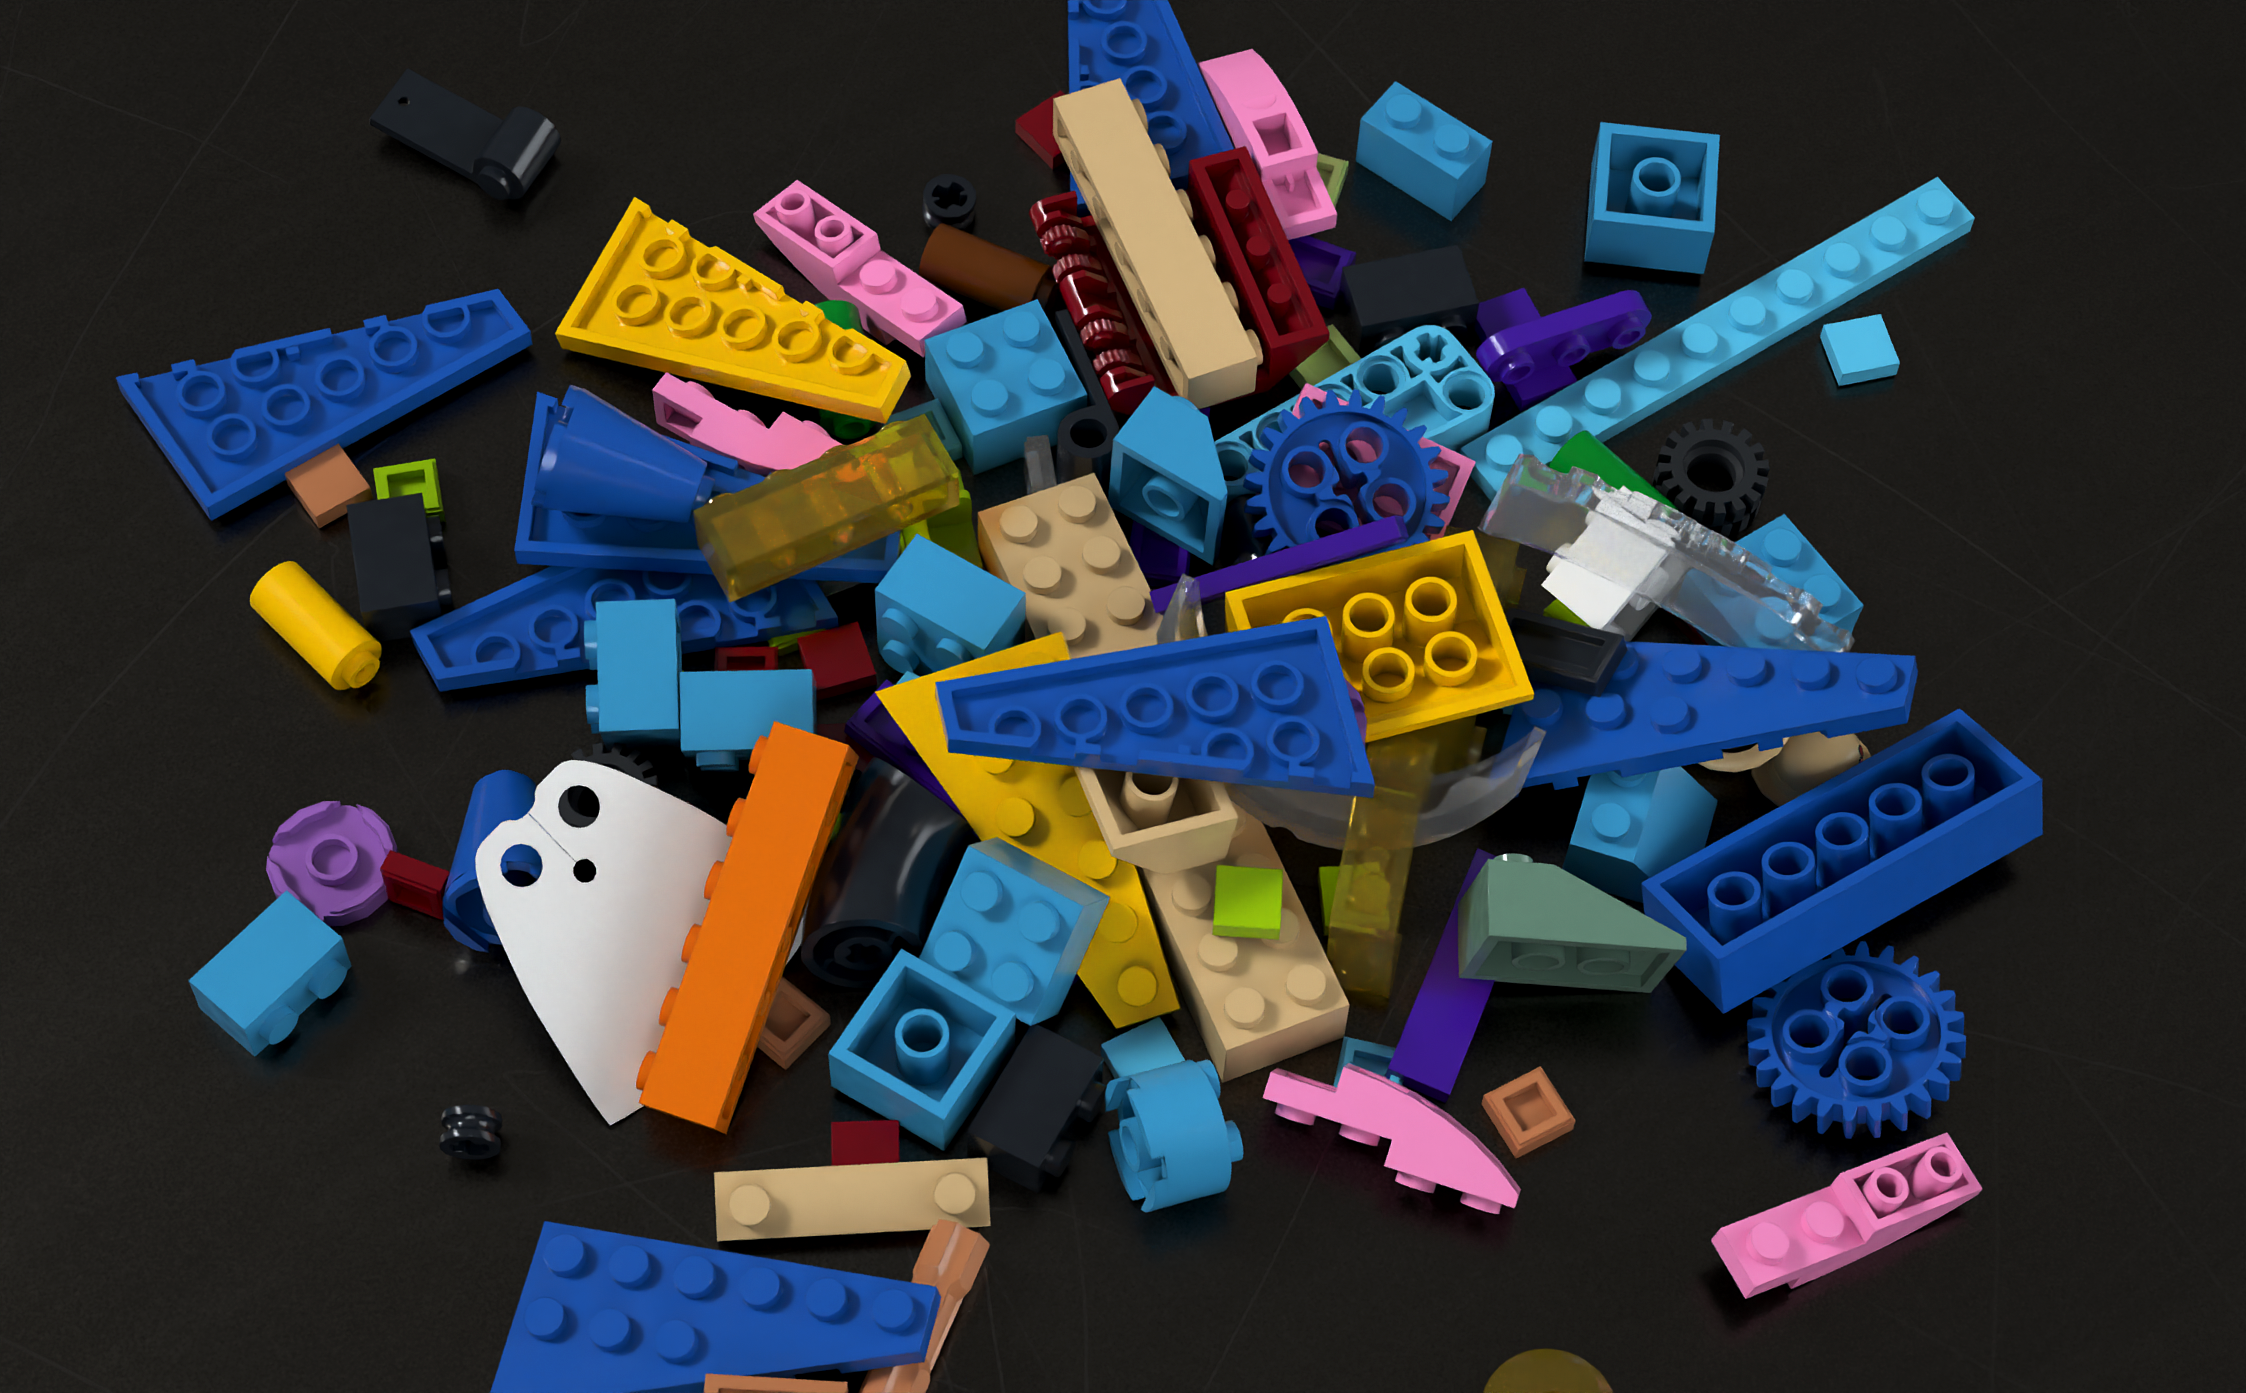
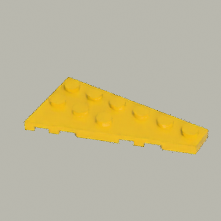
[555,197,911,424]
[875,631,1182,1029]

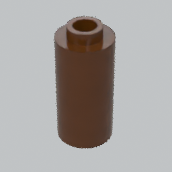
[919,223,1060,316]

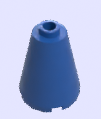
[531,385,716,523]
[442,770,543,953]

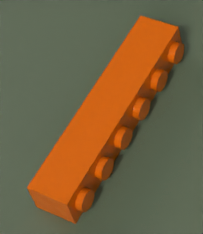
[636,721,859,1134]

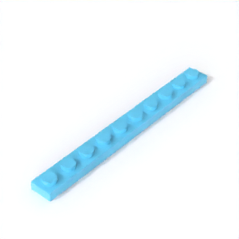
[1459,177,1975,505]

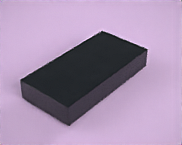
[1505,607,1627,697]

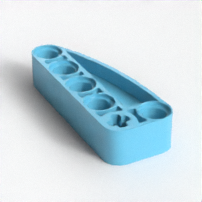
[1215,325,1495,505]

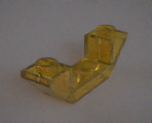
[1327,733,1440,998]

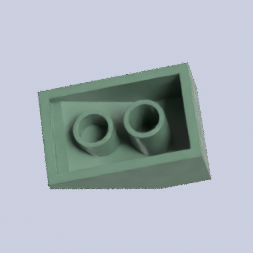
[1458,854,1687,993]

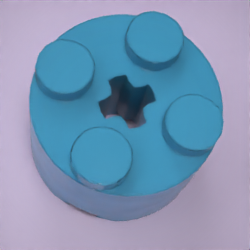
[1105,1059,1243,1212]

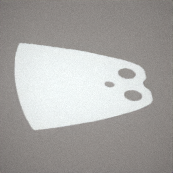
[475,760,804,1125]

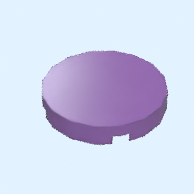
[266,801,399,926]

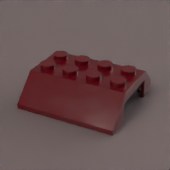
[1029,146,1330,416]

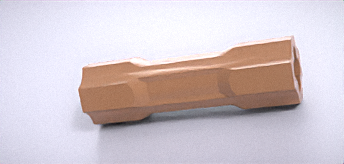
[858,1219,990,1393]

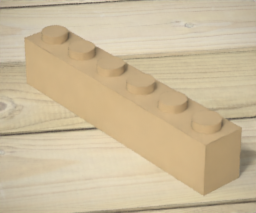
[1053,78,1263,410]

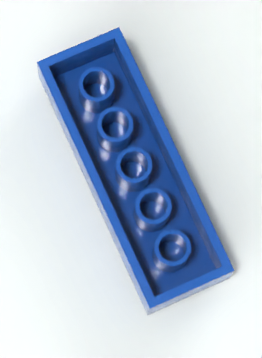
[1641,708,2043,1014]

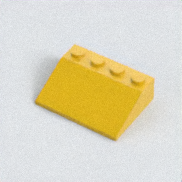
[1225,530,1534,743]

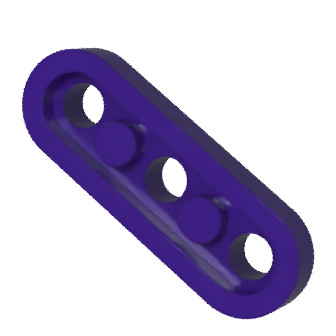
[1476,290,1652,384]

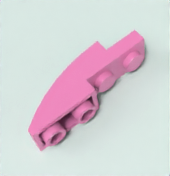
[1197,49,1337,240]
[753,180,967,357]
[652,372,888,510]
[1263,1063,1521,1214]
[1711,1133,1982,1299]

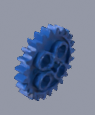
[1243,389,1450,565]
[1747,941,1966,1139]

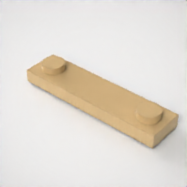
[714,1158,991,1241]

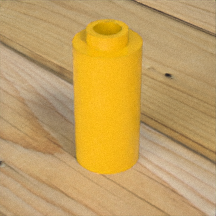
[250,561,382,690]

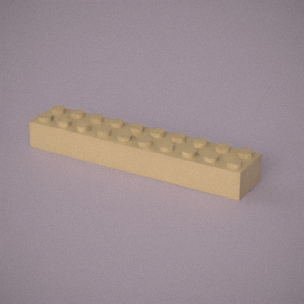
[978,473,1350,1083]

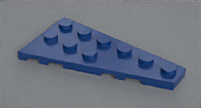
[1068,0,1234,218]
[116,289,533,521]
[514,392,901,583]
[410,566,839,692]
[935,616,1375,798]
[1492,641,1918,801]
[490,1221,942,1393]

